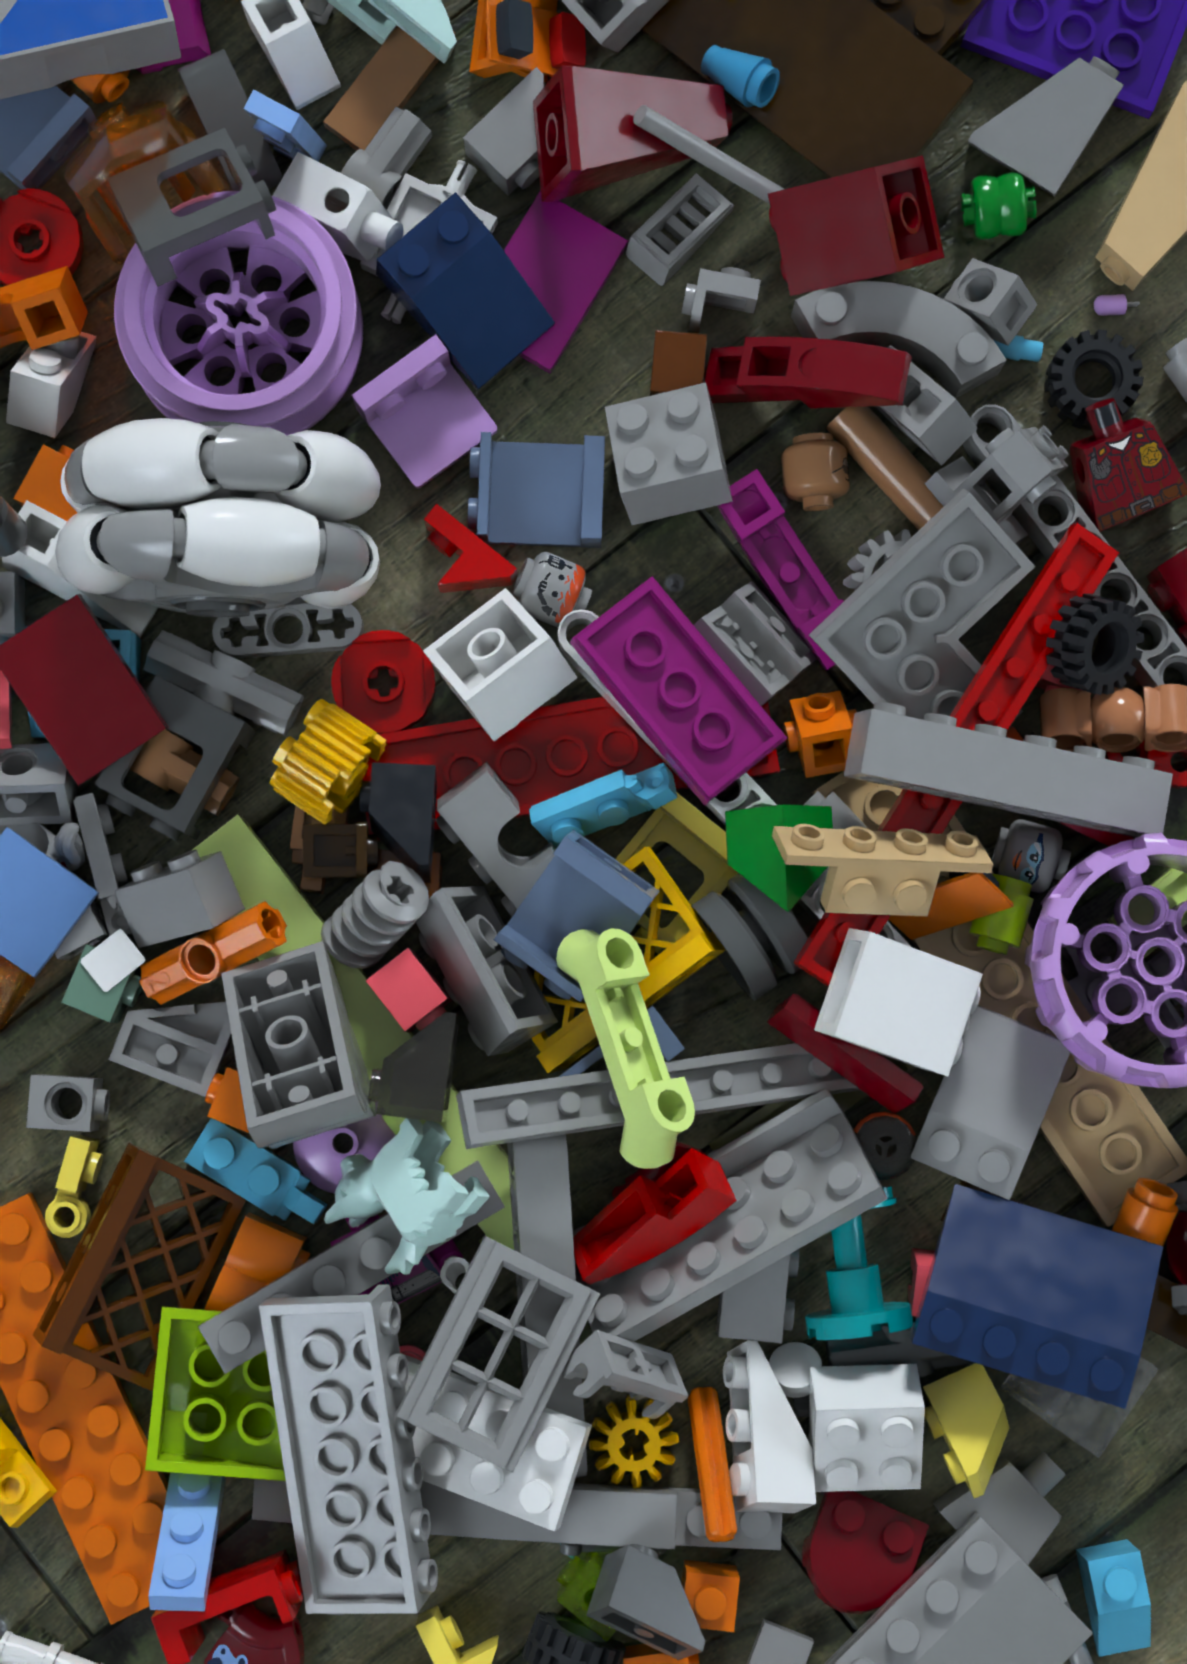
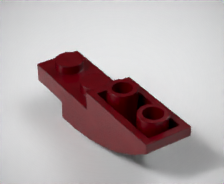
[704,337,911,408]

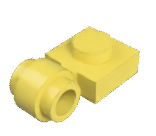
[45,1135,103,1238]

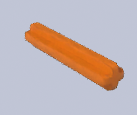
[688,1387,737,1542]

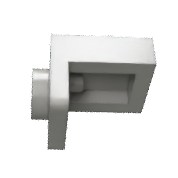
[681,267,761,332]

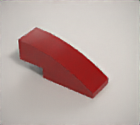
[573,1148,737,1284]

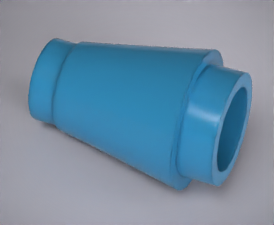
[701,45,780,108]

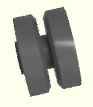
[691,873,808,1001]

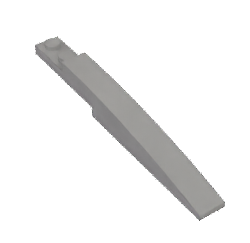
[252,1479,782,1550]

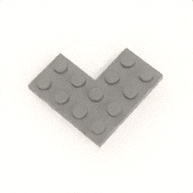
[809,488,1035,720]

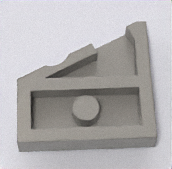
[108,1002,232,1097]

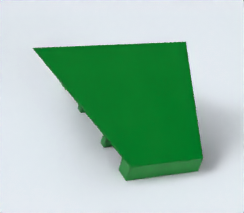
[725,804,833,912]

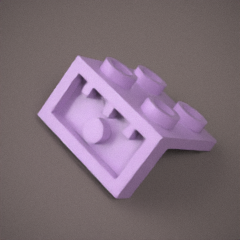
[352,334,497,489]

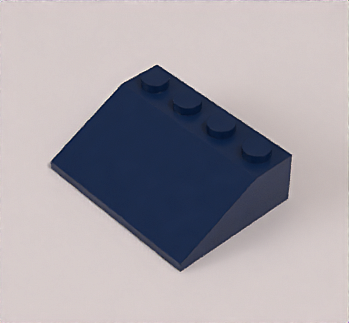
[910,1183,1163,1409]

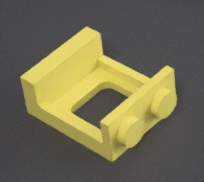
[616,792,738,954]

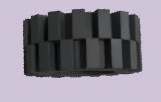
[1044,329,1144,430]
[1046,594,1144,695]

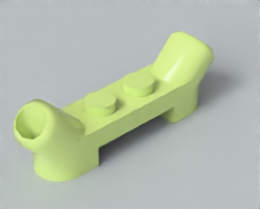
[556,928,695,1169]

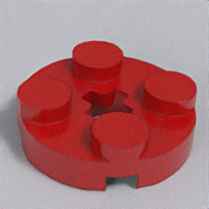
[0,188,84,286]
[331,630,436,734]

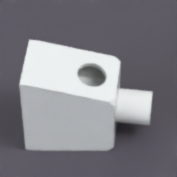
[273,152,404,262]

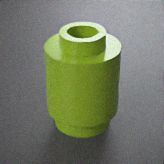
[969,874,1034,955]

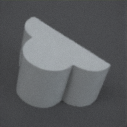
[221,941,376,1149]

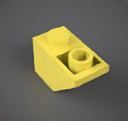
[923,1363,1010,1499]

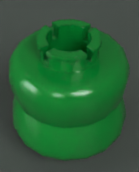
[961,172,1037,240]

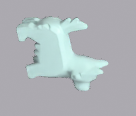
[324,1117,490,1275]

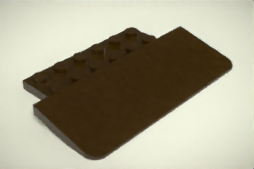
[641,0,988,178]

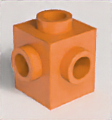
[783,690,857,778]

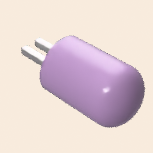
[1094,294,1140,316]

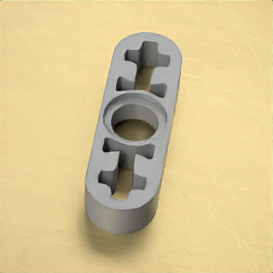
[212,603,364,659]

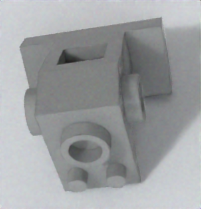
[925,425,1069,545]

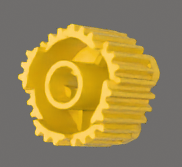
[269,699,387,825]

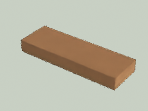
[323,26,456,151]

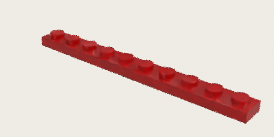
[793,523,1119,987]

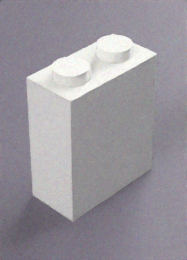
[814,928,983,1077]

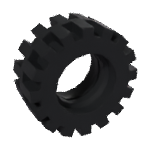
[522,1611,626,1664]

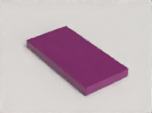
[570,576,787,806]

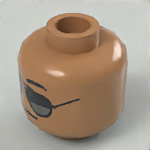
[781,432,850,511]

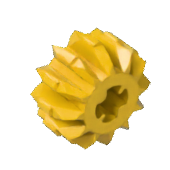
[589,1395,679,1488]

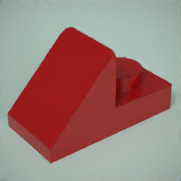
[423,504,518,593]

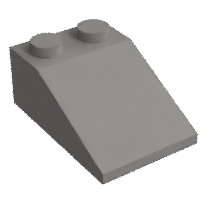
[910,1005,1070,1200]

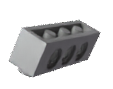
[0,743,78,826]

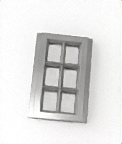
[395,1235,600,1473]

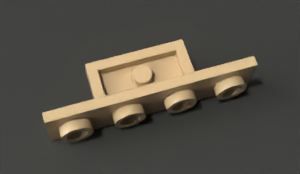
[772,824,994,917]

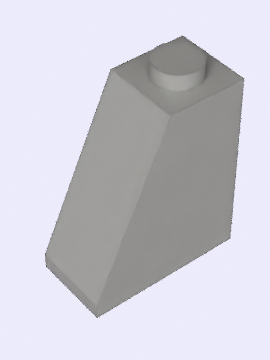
[968,56,1124,197]

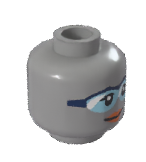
[991,819,1071,893]

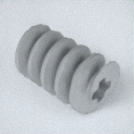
[321,861,429,969]

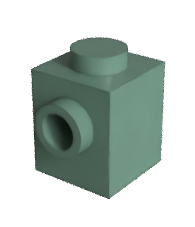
[61,939,143,1023]

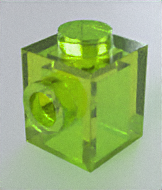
[556,1552,616,1642]

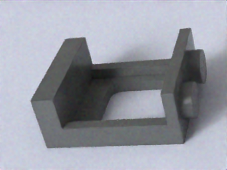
[107,127,276,287]
[94,675,256,841]

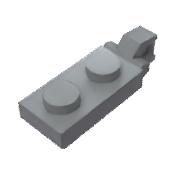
[73,793,132,936]

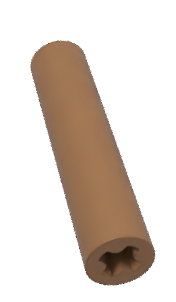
[826,406,943,531]

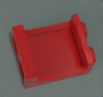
[151,1549,304,1664]

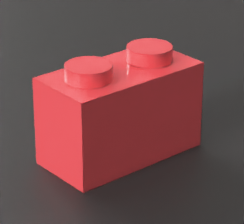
[366,948,452,1034]

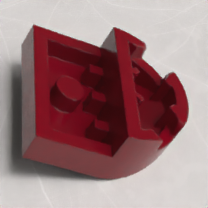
[802,1491,929,1614]

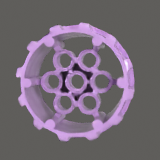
[1025,832,1187,1088]

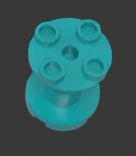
[805,1186,914,1340]

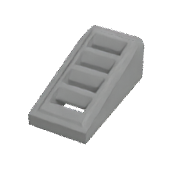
[626,173,734,286]

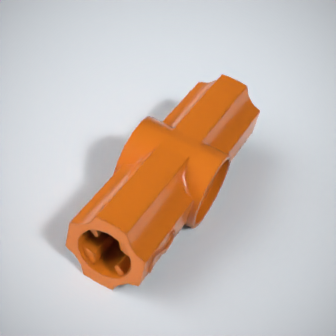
[139,901,287,1005]

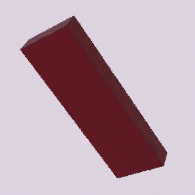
[767,993,923,1114]

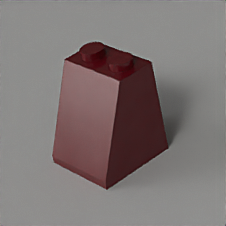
[768,155,945,296]

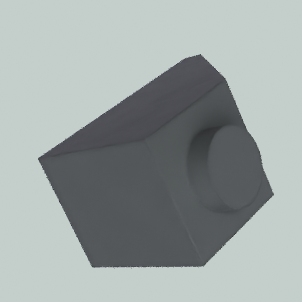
[586,1544,705,1660]

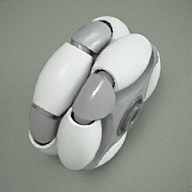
[55,418,381,617]

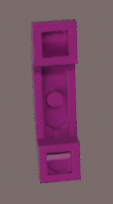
[717,469,844,671]

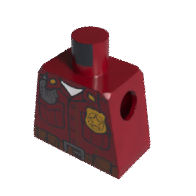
[1070,398,1187,532]

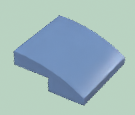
[0,827,99,978]

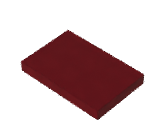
[0,594,168,786]

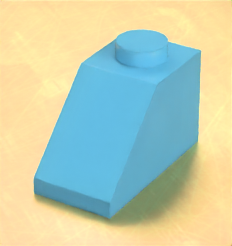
[1076,1539,1151,1657]

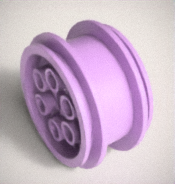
[114,191,363,435]

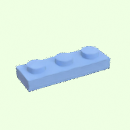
[243,89,327,162]
[148,1472,225,1611]

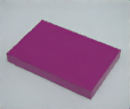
[504,190,628,374]

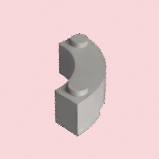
[791,281,1007,398]

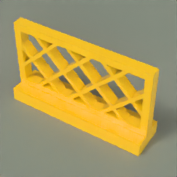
[531,847,725,1073]

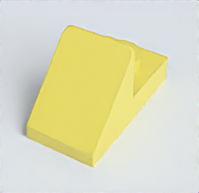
[415,1605,499,1664]

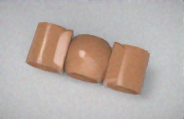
[1040,684,1187,753]

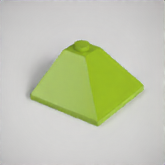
[145,1306,286,1481]

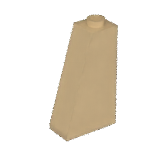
[1095,80,1187,291]

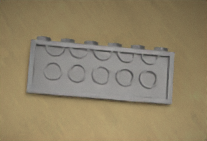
[573,1089,888,1342]
[259,1284,438,1614]

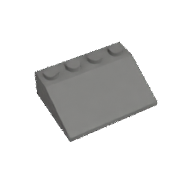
[824,1512,1093,1664]

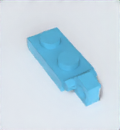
[529,762,677,848]
[184,1118,328,1224]

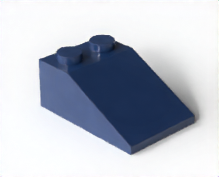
[376,192,555,390]

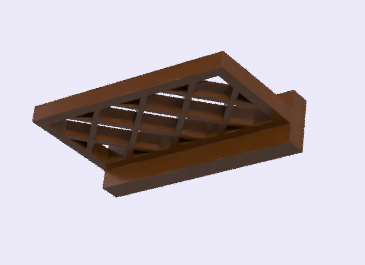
[33,1143,246,1391]

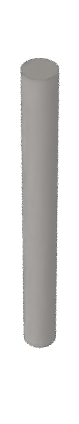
[633,105,784,204]

